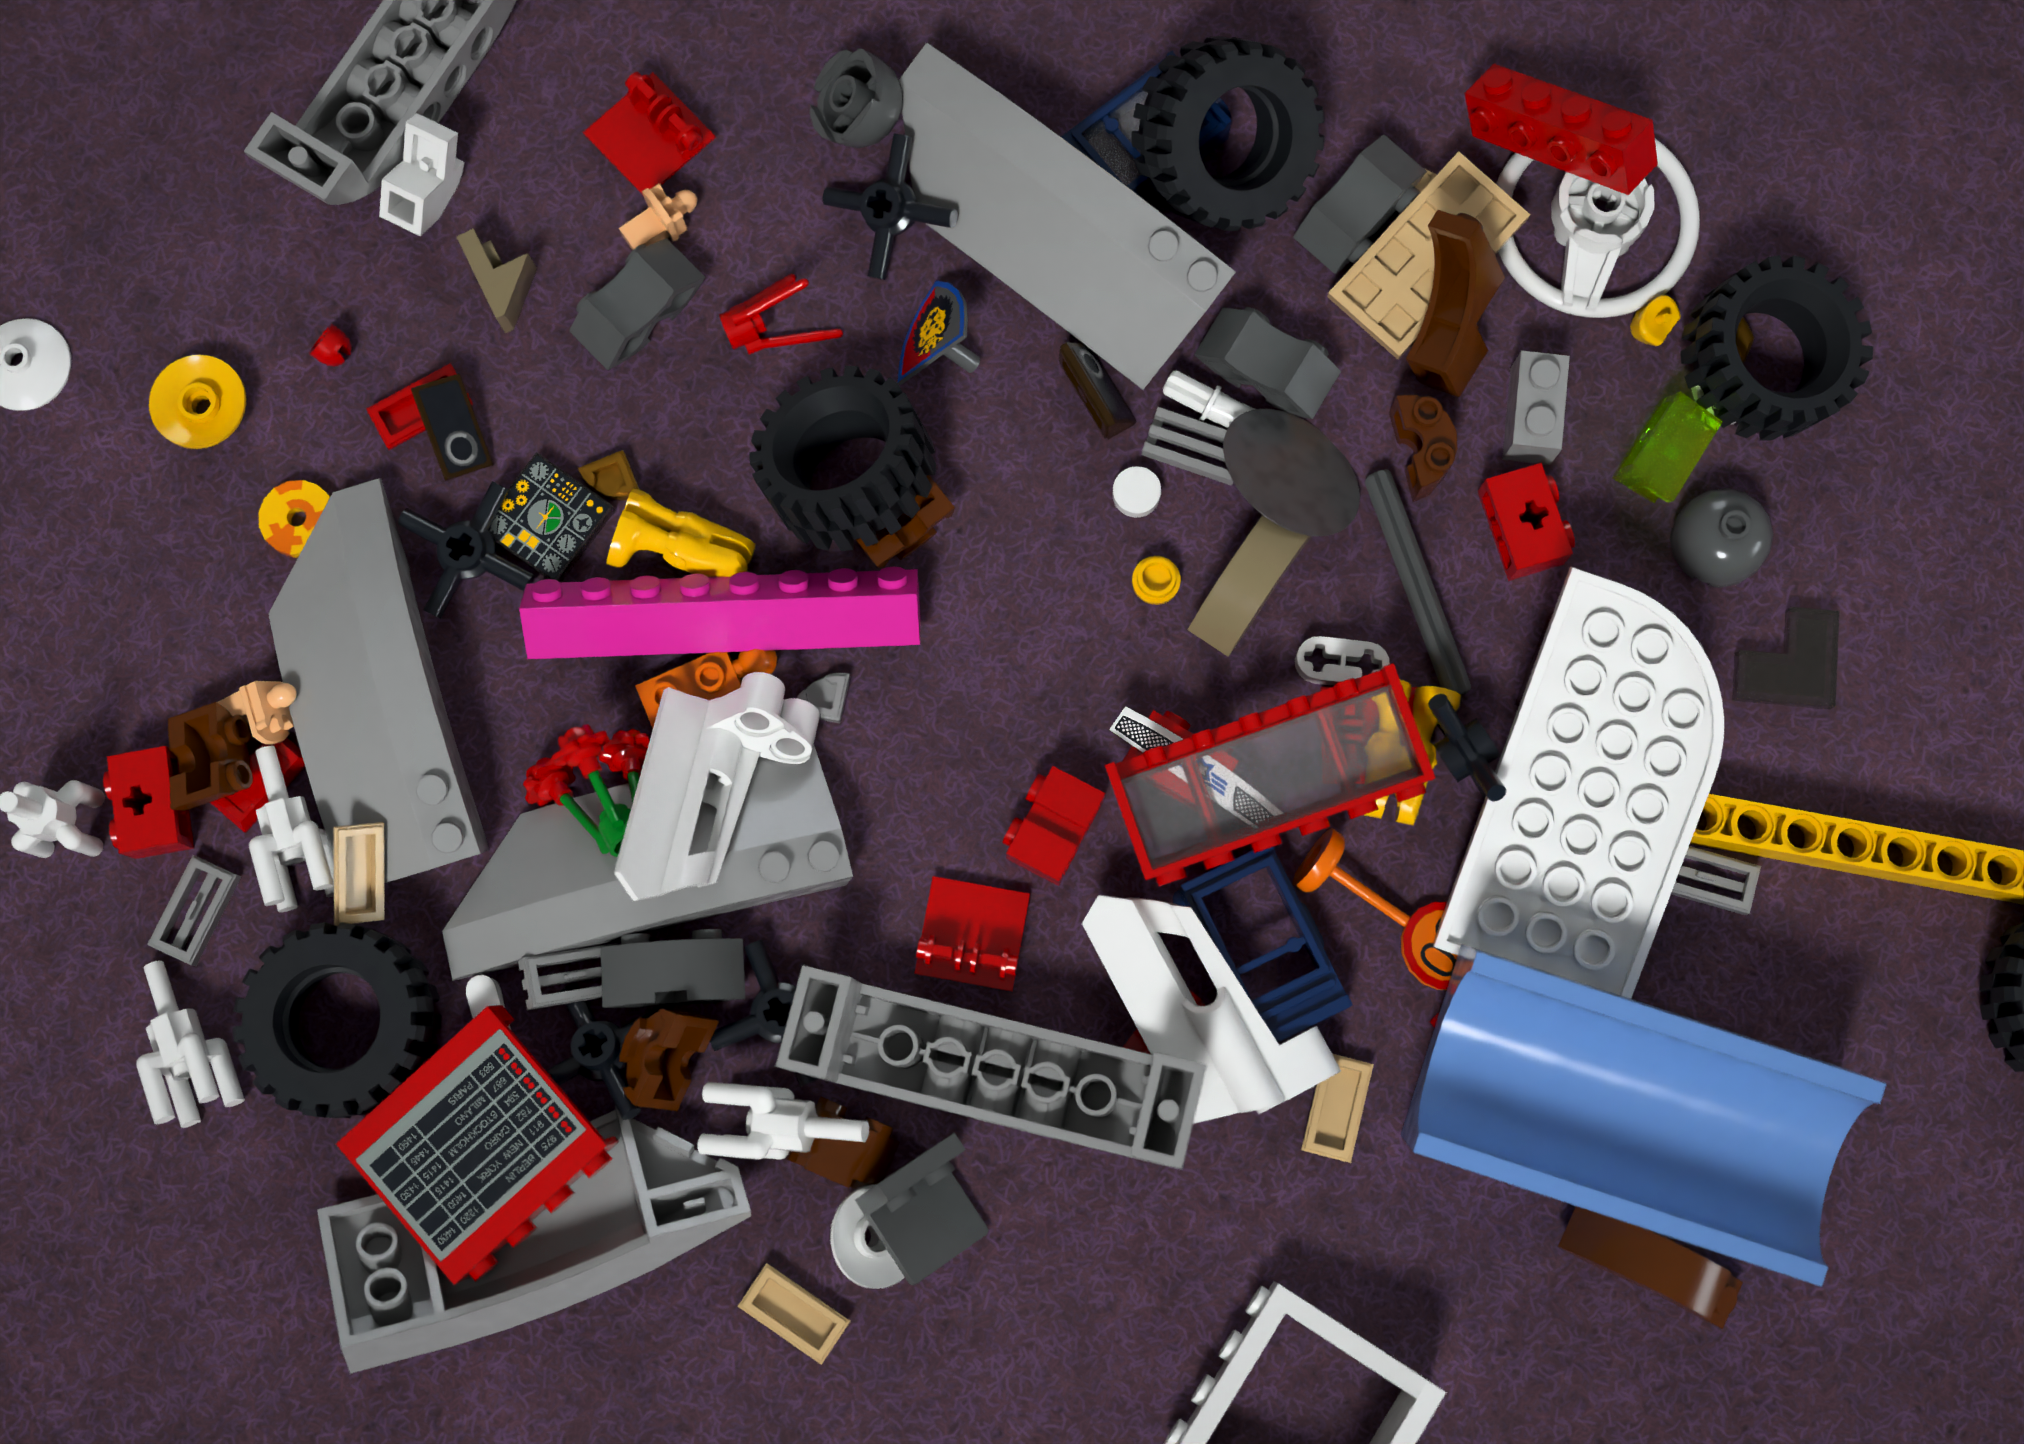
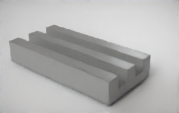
[1142,407,1233,486]
[1671,846,1761,915]
[147,855,241,966]
[518,943,618,1010]

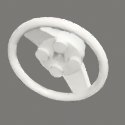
[1496,139,1700,318]

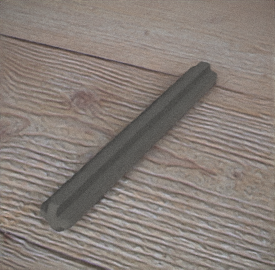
[1365,469,1471,696]

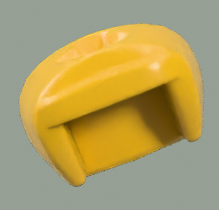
[1630,295,1681,346]

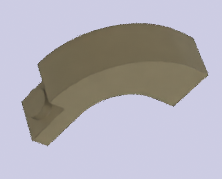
[1187,515,1312,657]

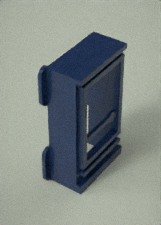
[1172,846,1353,1042]

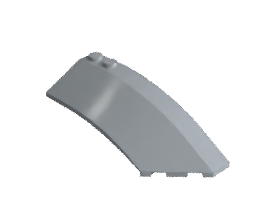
[442,744,853,981]
[317,1105,751,1374]

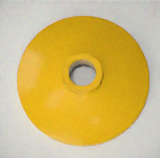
[149,355,246,449]

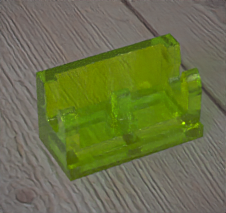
[1612,391,1723,503]

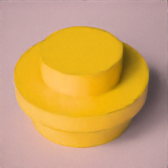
[1132,556,1181,605]

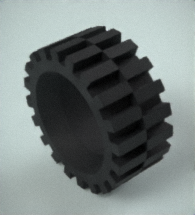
[1680,255,1873,441]
[749,366,936,551]

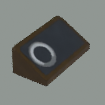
[1059,342,1136,440]
[411,374,493,481]

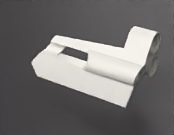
[614,672,820,901]
[1082,895,1341,1124]

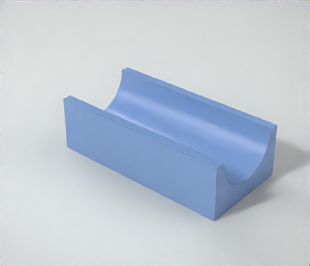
[1401,944,1886,1287]

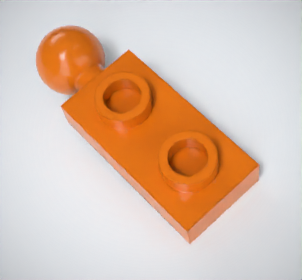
[635,649,777,728]

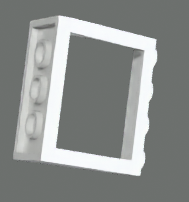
[1164,1282,1446,1444]

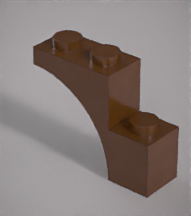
[1406,210,1505,397]

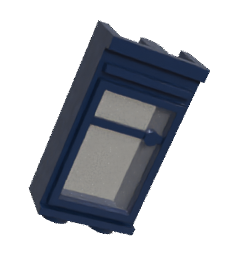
[1061,51,1232,201]

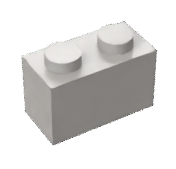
[1502,350,1570,465]

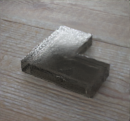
[1732,606,1840,710]

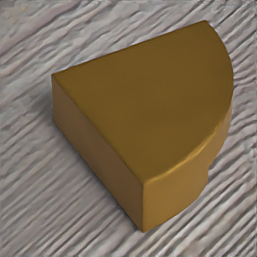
[578,450,640,500]

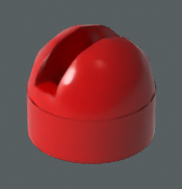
[309,324,351,366]

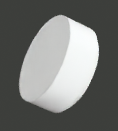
[1112,466,1161,518]

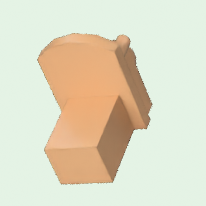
[619,183,697,250]
[217,681,297,745]

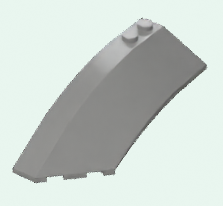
[899,42,1236,390]
[269,478,489,883]

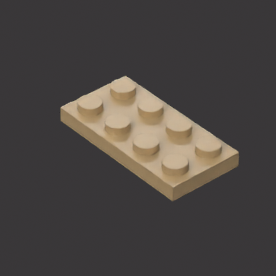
[1327,151,1531,360]

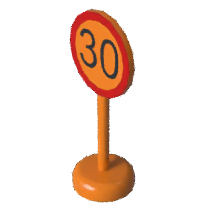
[1293,828,1458,990]

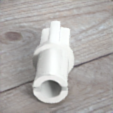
[1163,371,1256,428]

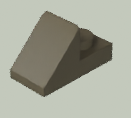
[456,228,537,333]

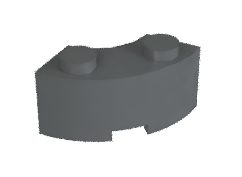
[1293,135,1427,274]
[569,238,705,370]
[1194,307,1341,419]
[600,929,745,1008]

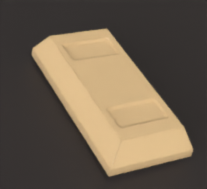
[333,822,384,926]
[1301,1054,1374,1163]
[738,1263,850,1365]

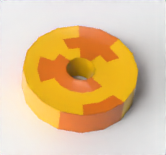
[258,480,331,558]

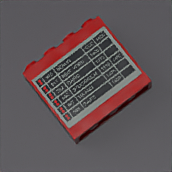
[336,1005,619,1285]

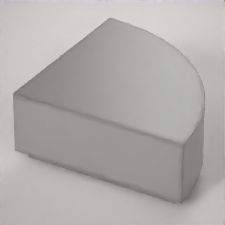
[797,673,850,723]

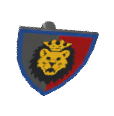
[897,280,980,385]

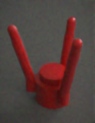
[719,274,843,355]

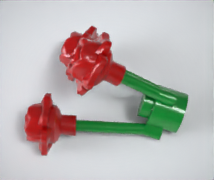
[523,724,650,857]

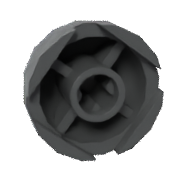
[810,48,903,149]
[1670,488,1774,588]

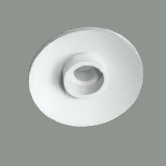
[0,319,72,411]
[830,1185,904,1289]

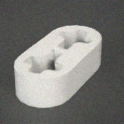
[1295,636,1390,686]

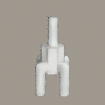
[249,746,334,912]
[0,780,105,858]
[136,961,245,1128]
[697,1082,869,1160]

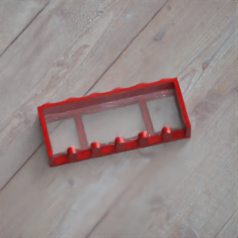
[1105,663,1436,887]

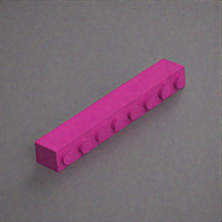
[519,567,921,659]

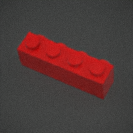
[1464,64,1658,195]

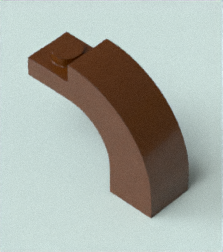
[1558,1206,1743,1329]

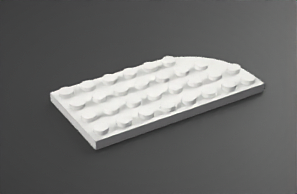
[1433,567,1724,999]

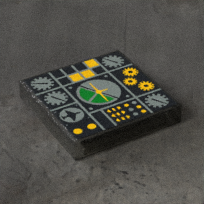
[489,452,616,582]

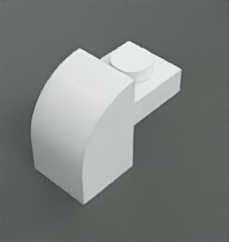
[379,113,464,237]

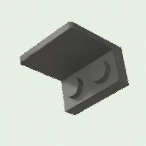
[855,1133,989,1285]

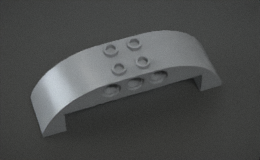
[244,0,516,205]
[775,965,1207,1169]

